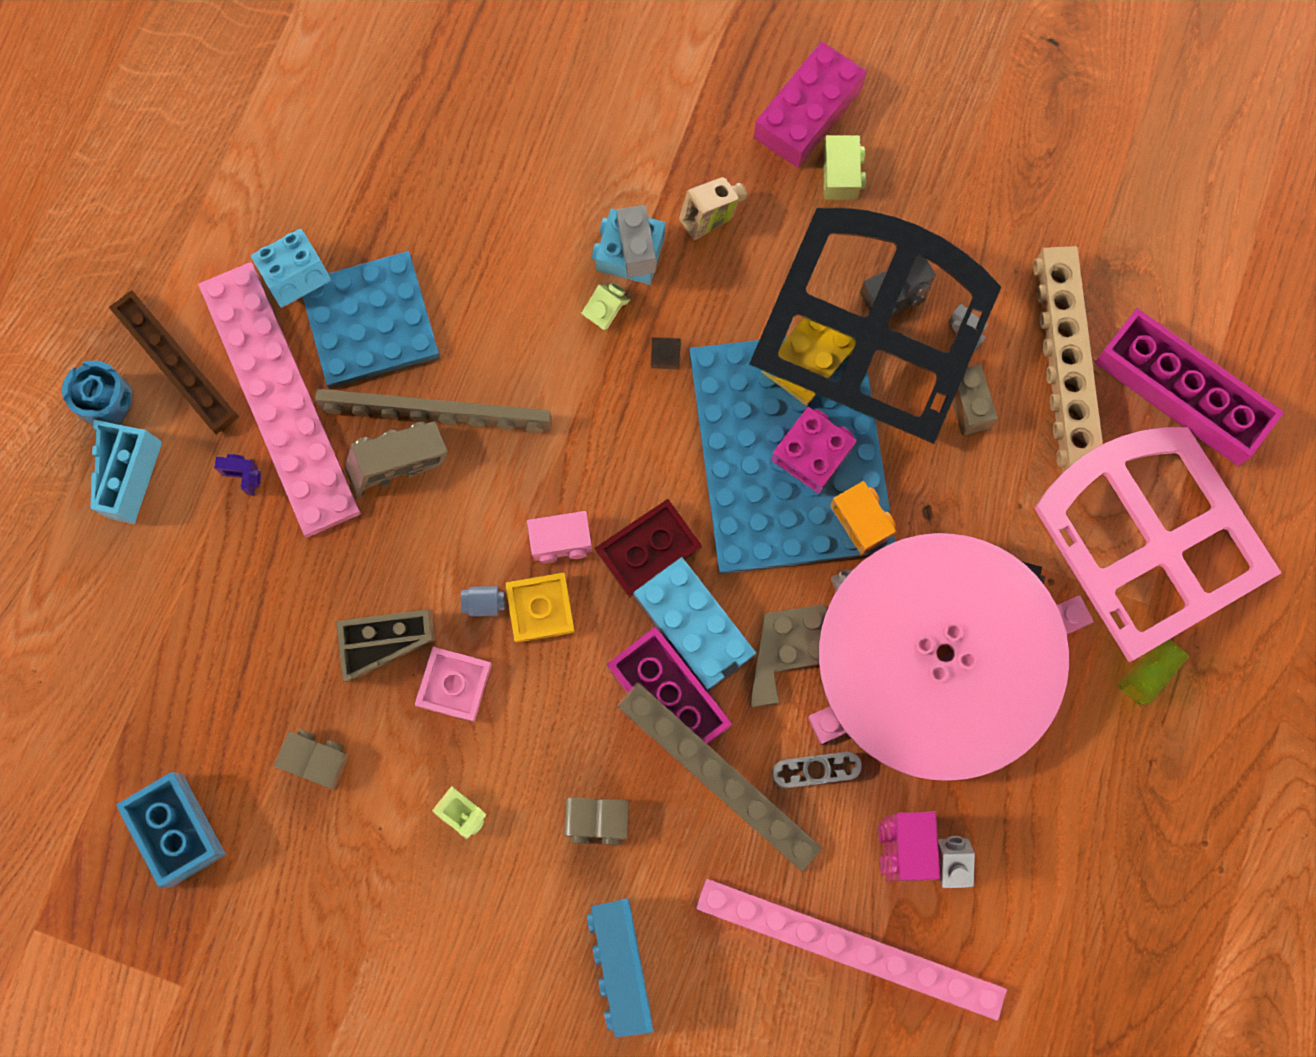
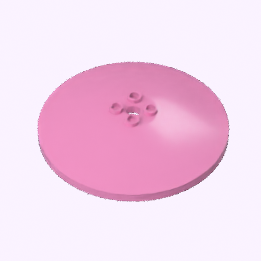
[819,533,1069,781]

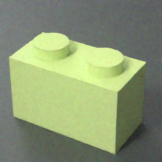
[823,135,866,200]

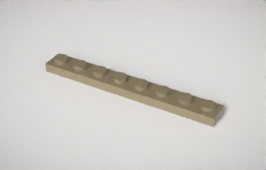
[315,389,552,433]
[617,682,822,872]

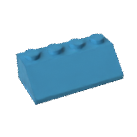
[587,899,653,1037]

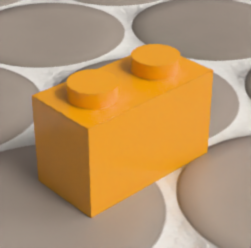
[830,481,896,556]

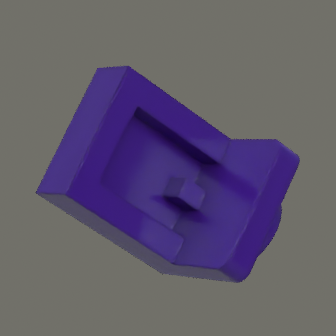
[214,454,261,496]

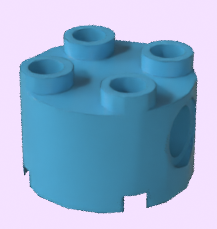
[62,361,133,425]

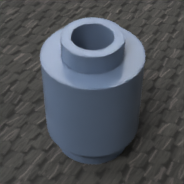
[461,586,505,617]

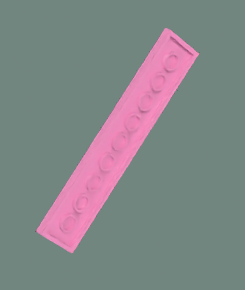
[198,262,361,538]

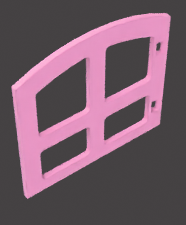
[1034,427,1281,662]

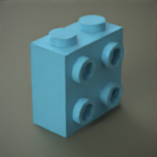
[592,209,666,285]
[250,228,332,308]

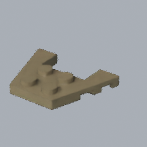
[750,604,827,708]

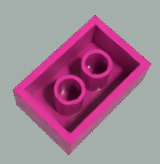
[878,812,940,882]

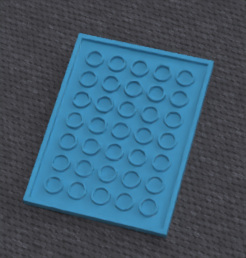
[689,337,895,574]

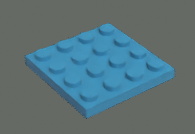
[303,251,440,389]

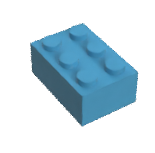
[116,772,226,888]

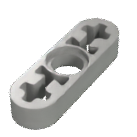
[772,752,862,789]

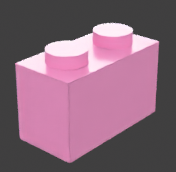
[527,511,593,564]

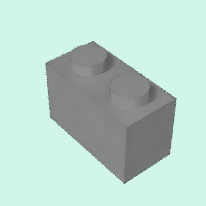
[617,205,656,277]

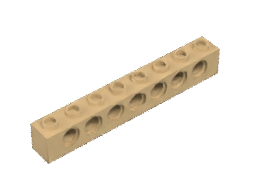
[1033,246,1103,473]

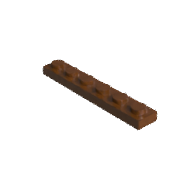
[109,290,239,435]

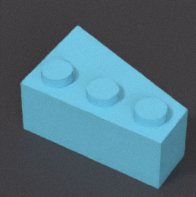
[90,420,162,524]

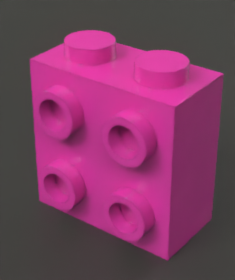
[771,407,857,494]

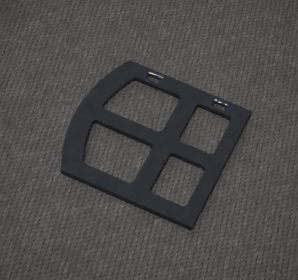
[749,208,1001,444]

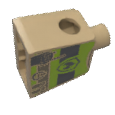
[679,177,747,241]

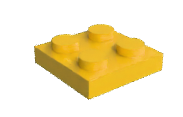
[505,572,575,643]

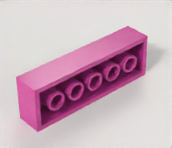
[1094,308,1284,467]

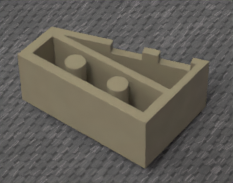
[344,421,448,498]
[336,609,436,682]

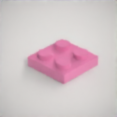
[415,647,492,723]

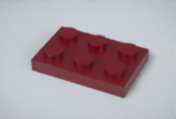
[595,499,702,598]

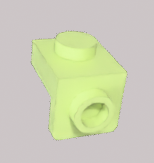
[581,283,630,330]
[432,786,486,839]

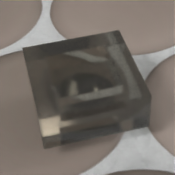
[651,337,681,370]

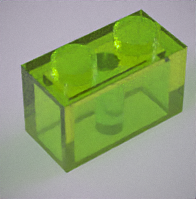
[1117,639,1189,706]

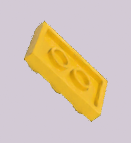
[761,318,855,406]

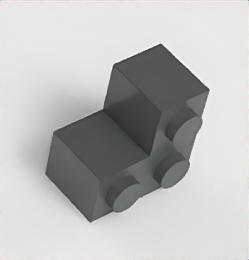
[860,256,936,319]

